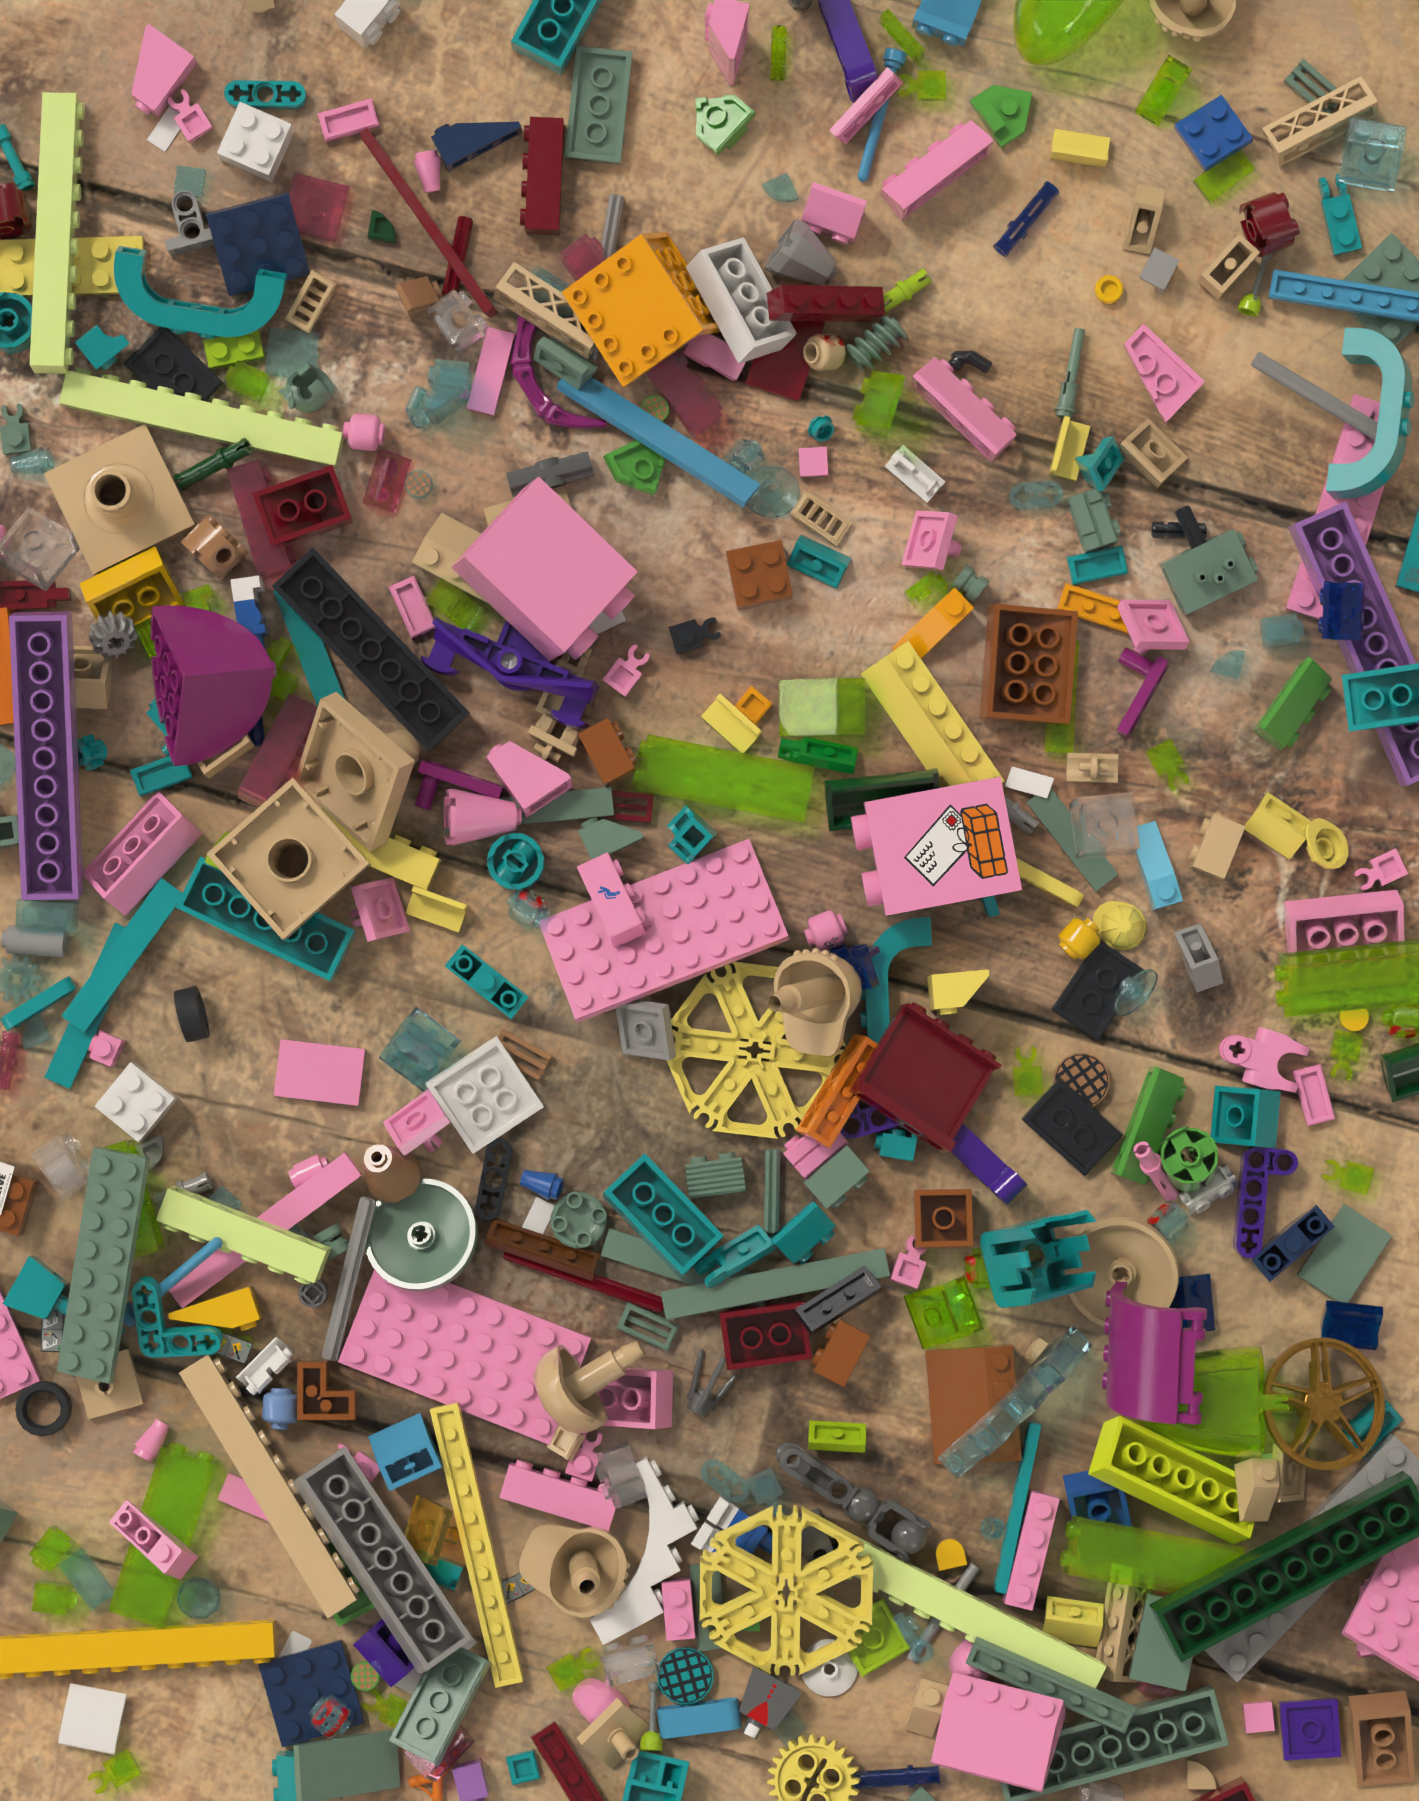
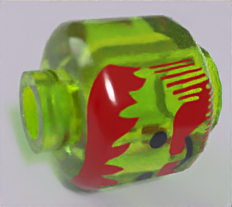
[1382,1000,1419,1040]
[963,1247,991,1289]

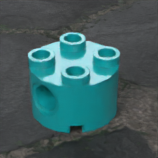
[487,833,545,891]

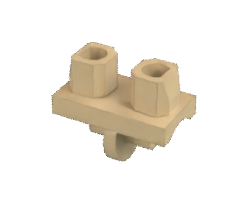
[528,714,580,763]
[1066,753,1119,783]

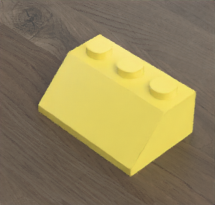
[927,970,989,1016]

